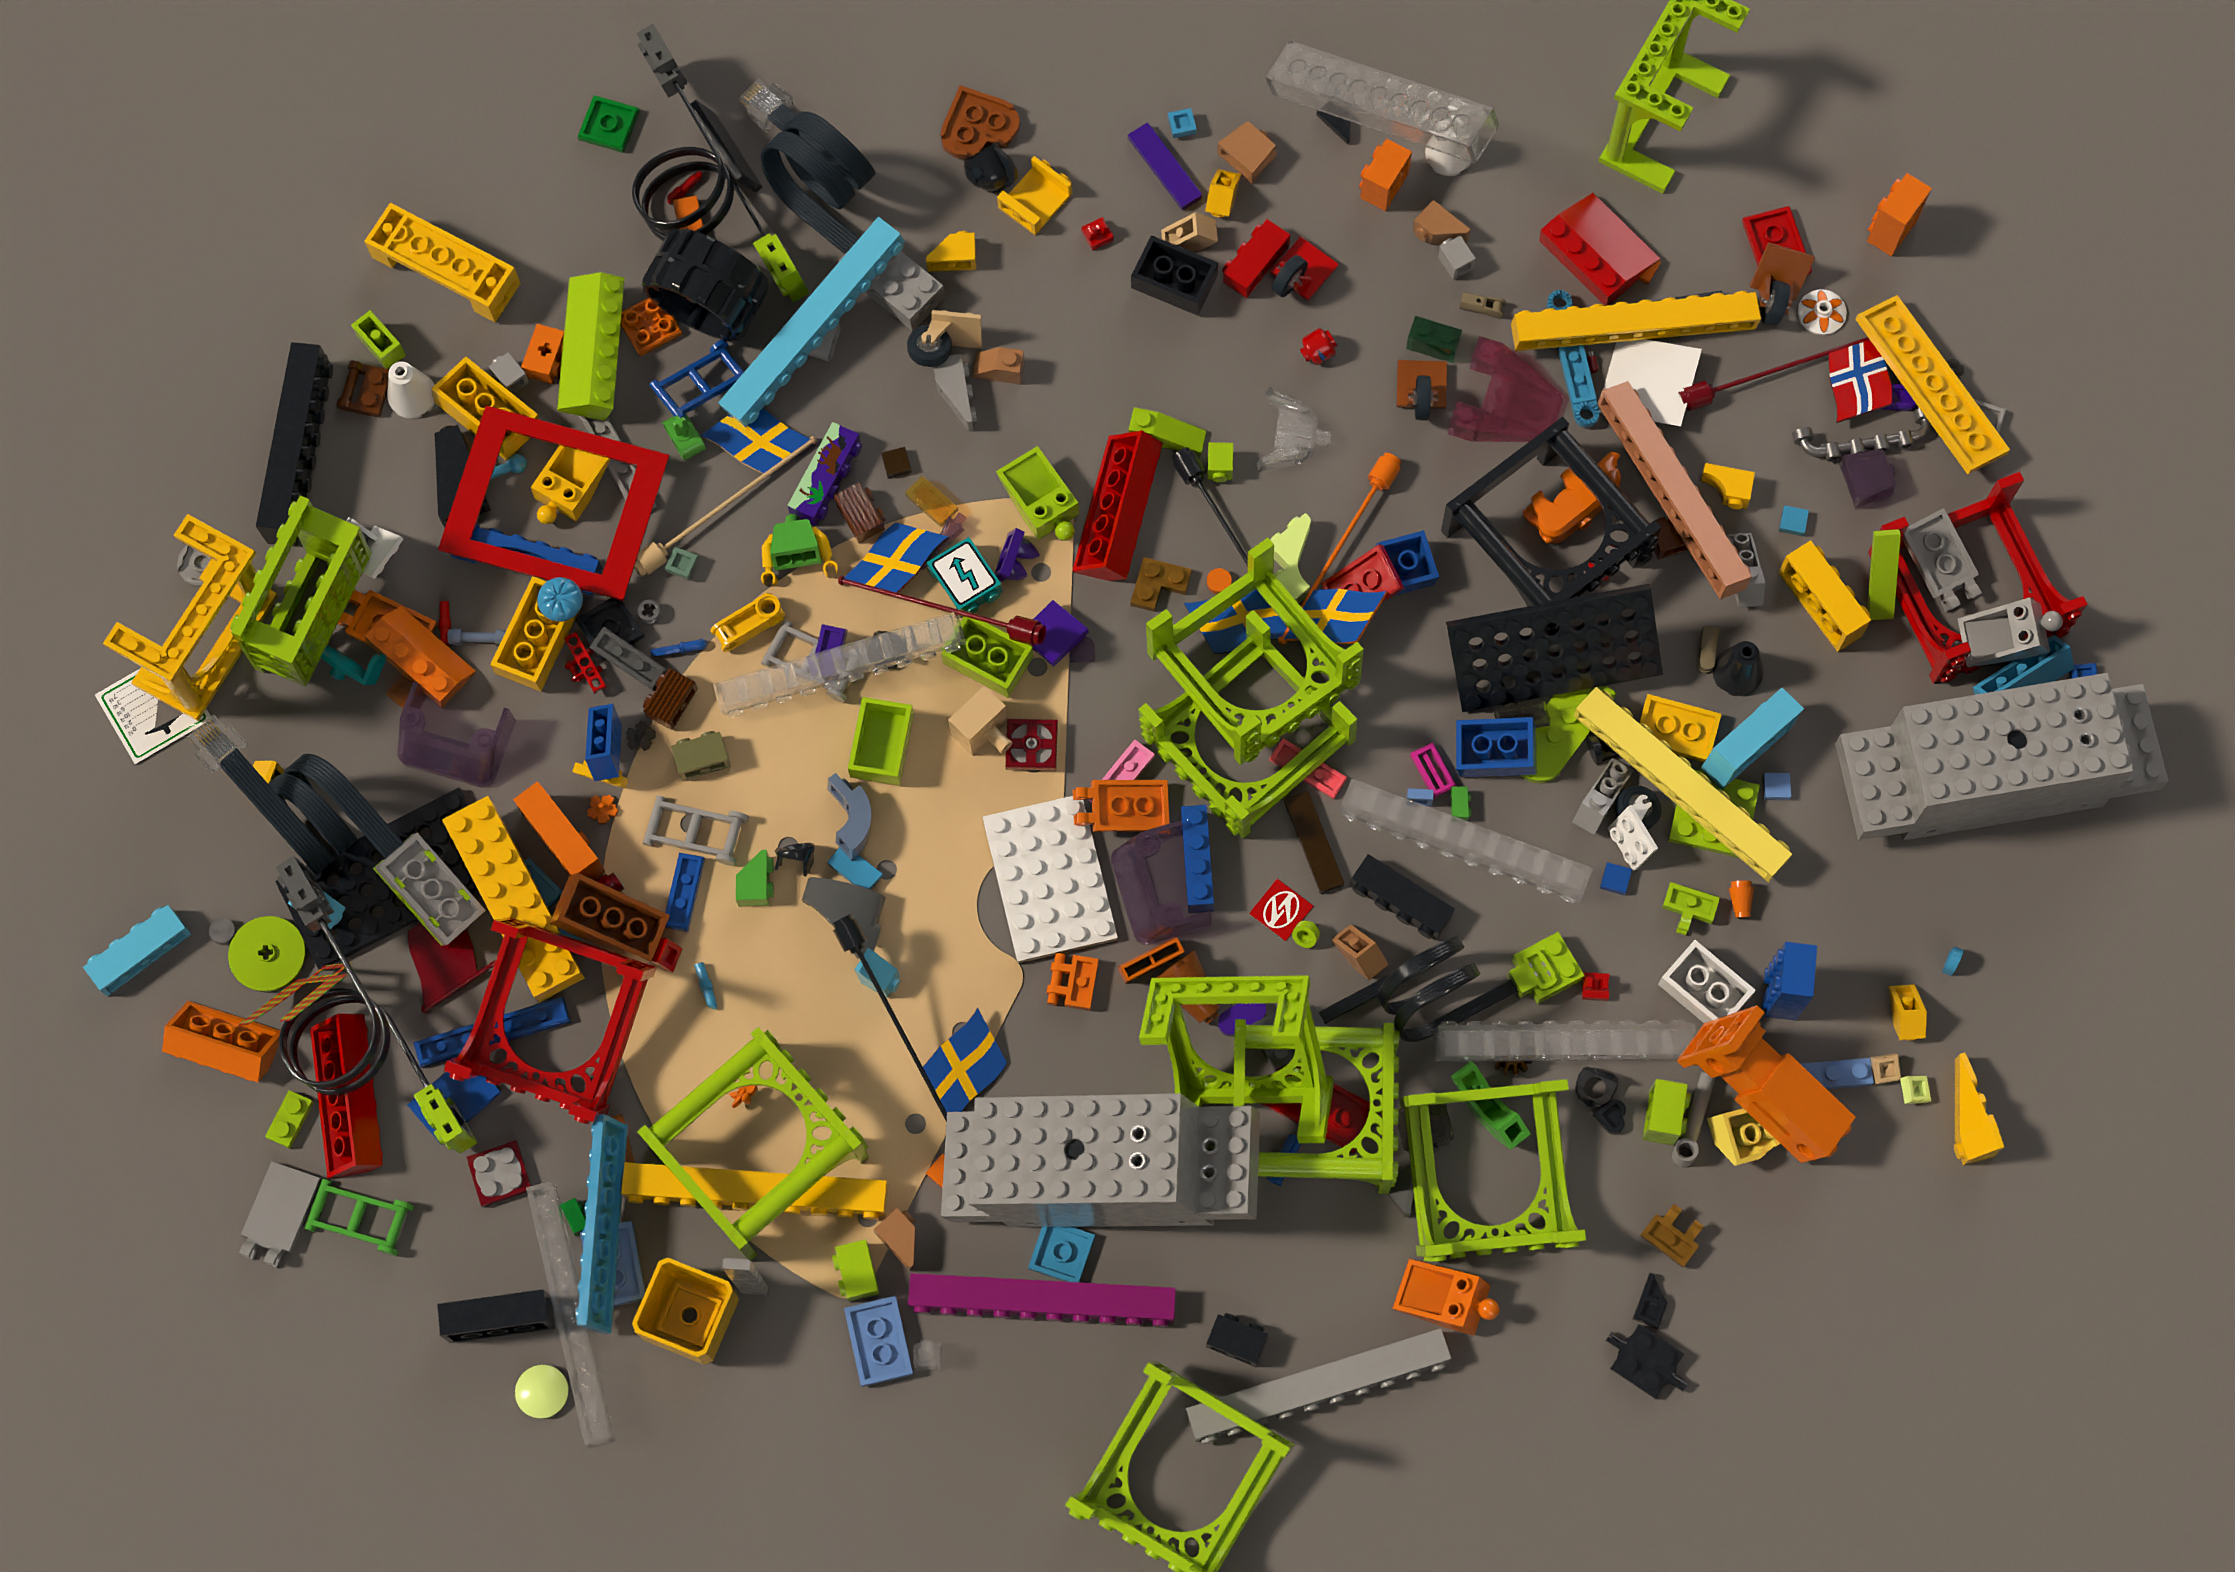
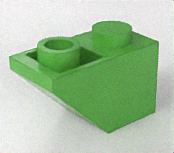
[736,850,774,907]

